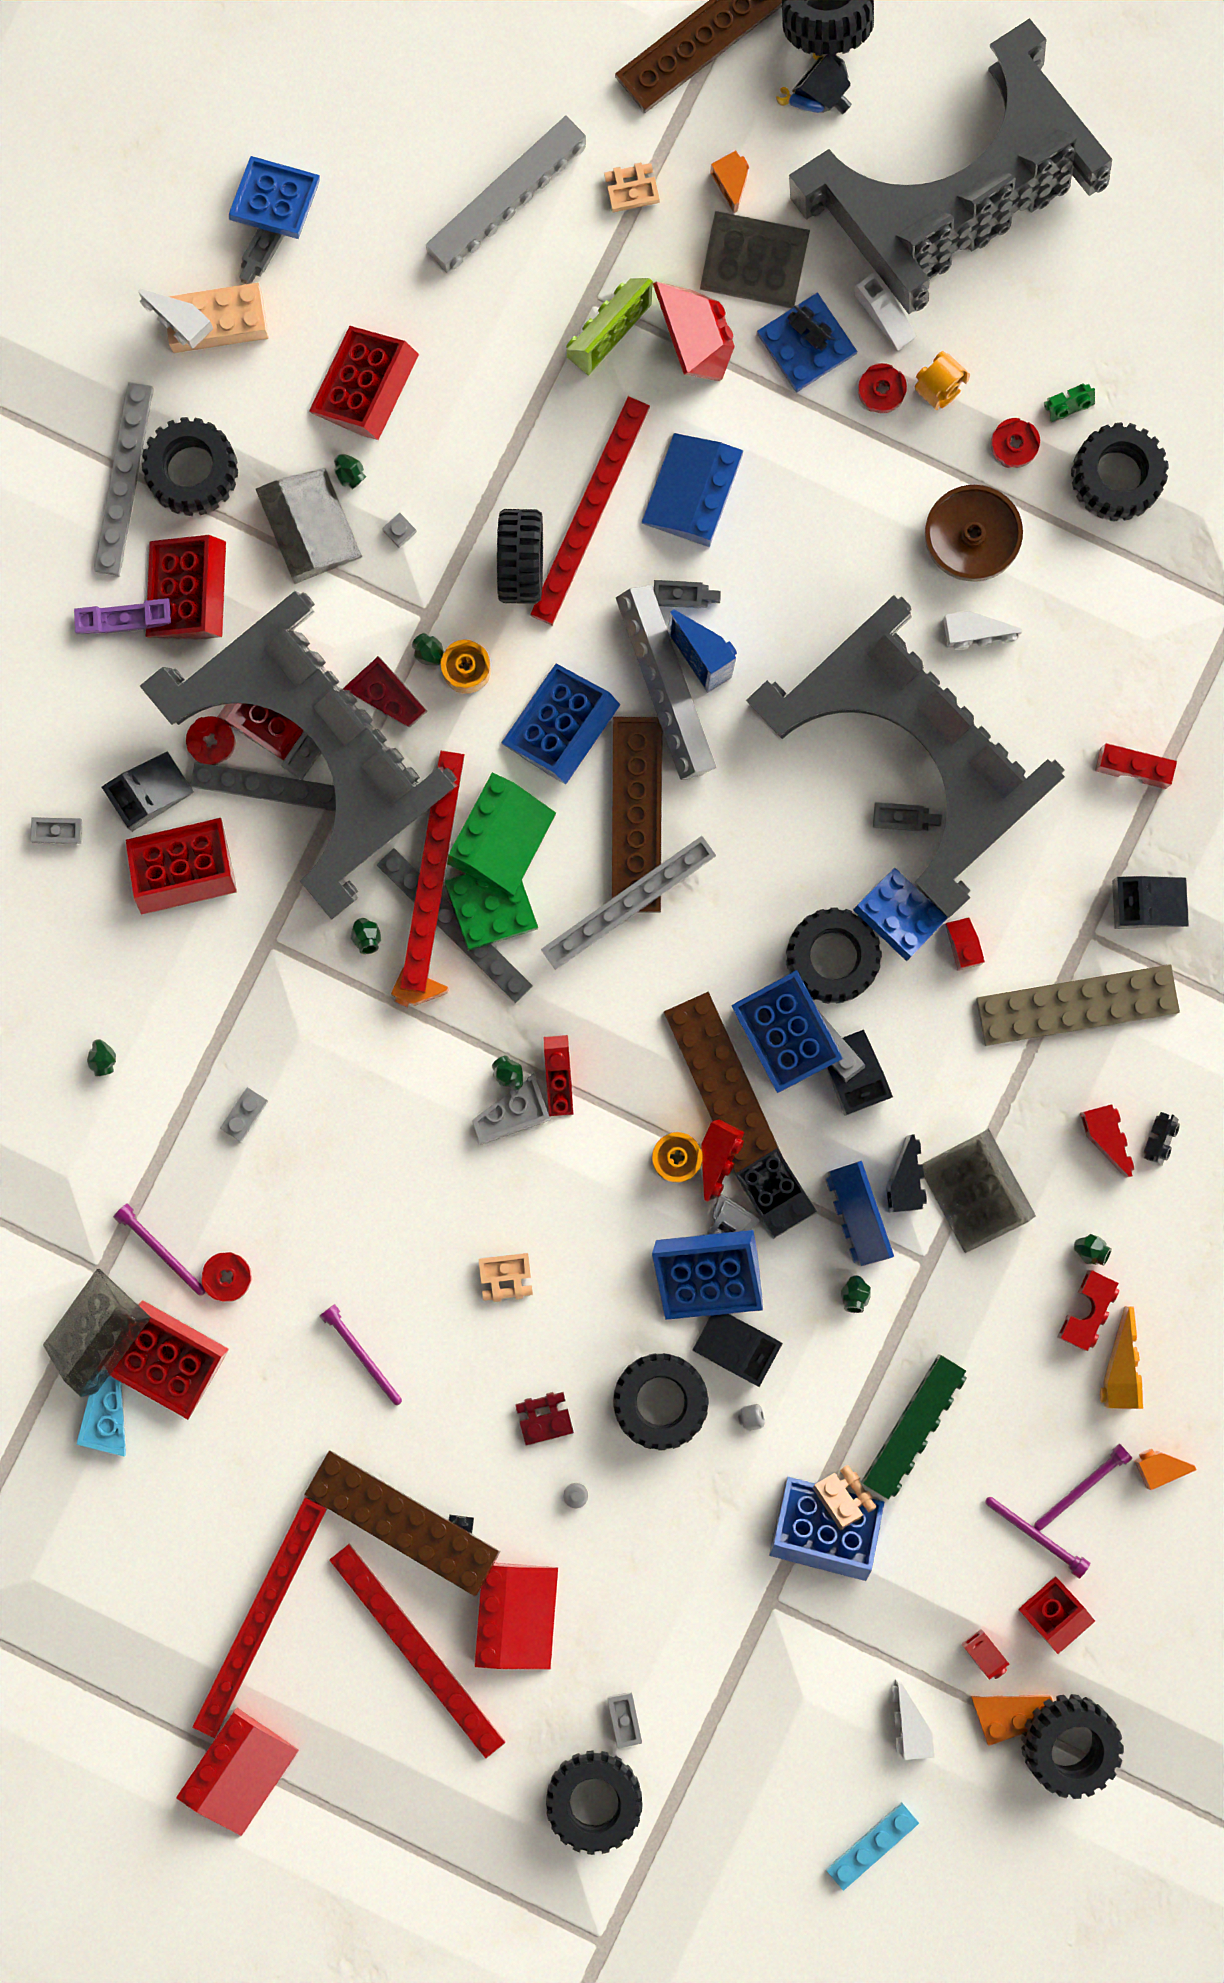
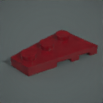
[343,656,428,727]

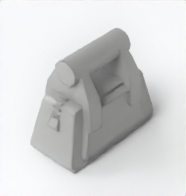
[707,1194,760,1234]

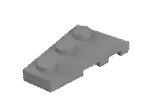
[472,1073,551,1145]

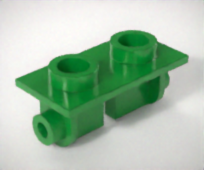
[1044,383,1095,423]

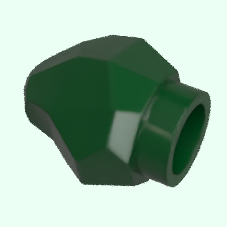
[334,454,367,490]
[412,633,444,666]
[350,918,381,954]
[87,1039,116,1076]
[492,1055,523,1090]
[1074,1234,1112,1266]
[841,1275,871,1313]

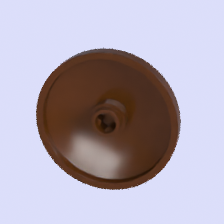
[925,485,1023,582]

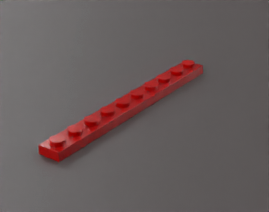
[530,396,650,626]
[400,750,465,993]
[192,1497,327,1739]
[329,1543,506,1759]

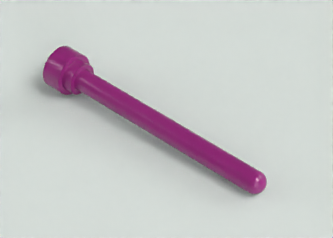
[113,1203,205,1296]
[319,1304,402,1405]
[1034,1443,1133,1531]
[985,1497,1091,1579]

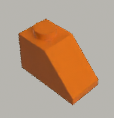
[710,150,749,213]
[391,967,449,1008]
[1134,1449,1197,1490]

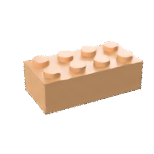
[167,283,269,353]

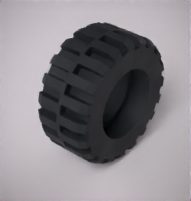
[782,0,874,56]
[141,417,238,516]
[1071,422,1169,521]
[497,509,543,604]
[786,907,882,1004]
[613,1353,709,1451]
[1021,1694,1124,1799]
[546,1750,643,1855]

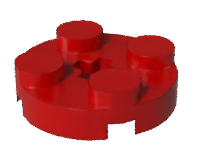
[858,363,907,413]
[991,418,1040,468]
[186,716,236,765]
[201,1252,252,1302]

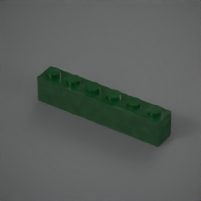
[861,1354,967,1500]

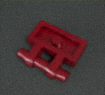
[515,1392,574,1446]

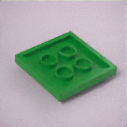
[444,874,538,951]

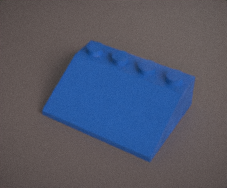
[641,433,744,547]
[668,609,737,693]
[501,663,621,785]
[731,970,843,1093]
[825,1160,894,1266]
[652,1230,763,1320]
[769,1476,885,1581]

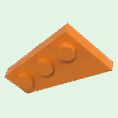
[971,1695,1053,1746]

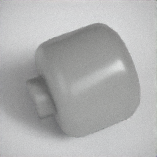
[738,1404,765,1431]
[563,1483,588,1509]

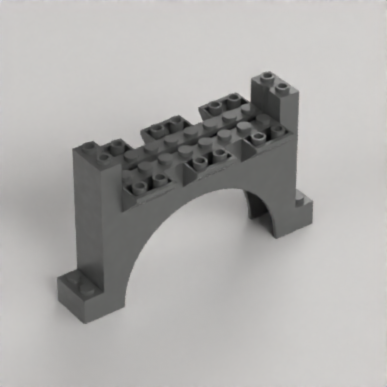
[789,18,1113,314]
[140,591,457,920]
[746,595,1065,918]

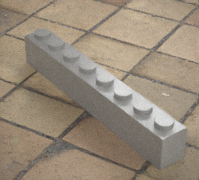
[425,115,586,273]
[615,585,717,780]

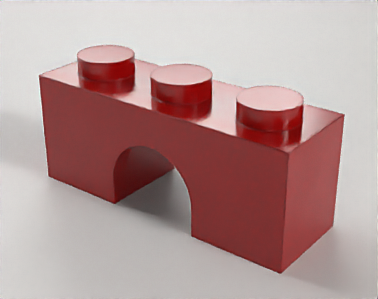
[1095,743,1177,789]
[1057,1270,1120,1351]

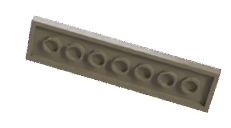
[976,964,1180,1046]

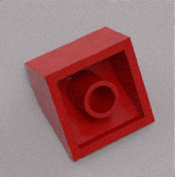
[1018,1576,1095,1654]

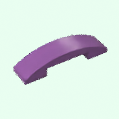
[74,598,171,634]

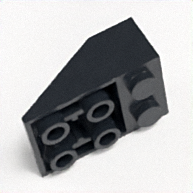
[101,751,194,832]
[1112,876,1189,929]
[826,1029,893,1116]
[886,1134,927,1213]
[735,1148,817,1239]
[692,1314,783,1387]

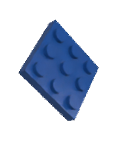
[228,156,320,239]
[757,292,858,393]
[853,867,948,961]

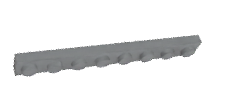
[94,382,154,576]
[541,836,716,970]

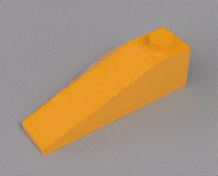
[1100,1306,1143,1409]

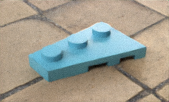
[76,1371,126,1457]

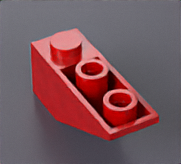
[543,1035,574,1116]
[1080,1104,1134,1178]
[701,1119,745,1202]
[961,1629,1010,1680]

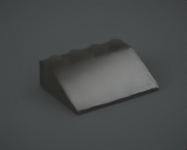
[700,211,810,308]
[255,468,362,584]
[922,1128,1036,1253]
[43,1269,151,1397]

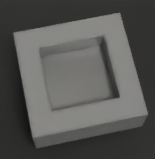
[382,512,417,548]

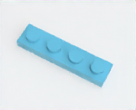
[826,1802,919,1891]

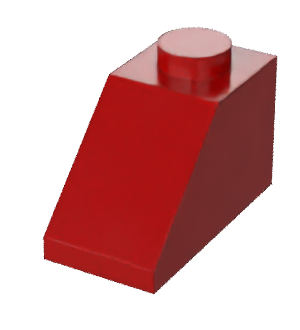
[945,917,985,971]

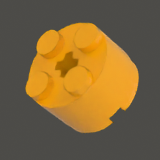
[915,351,970,410]
[441,639,491,693]
[652,1132,702,1183]

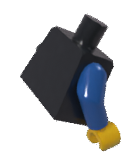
[776,53,852,114]

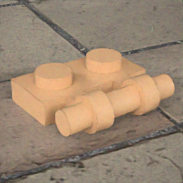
[604,163,660,213]
[479,1253,533,1302]
[813,1465,876,1530]

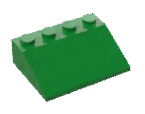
[447,772,556,897]

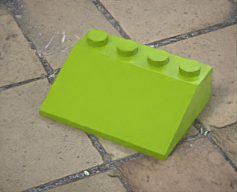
[566,278,653,376]

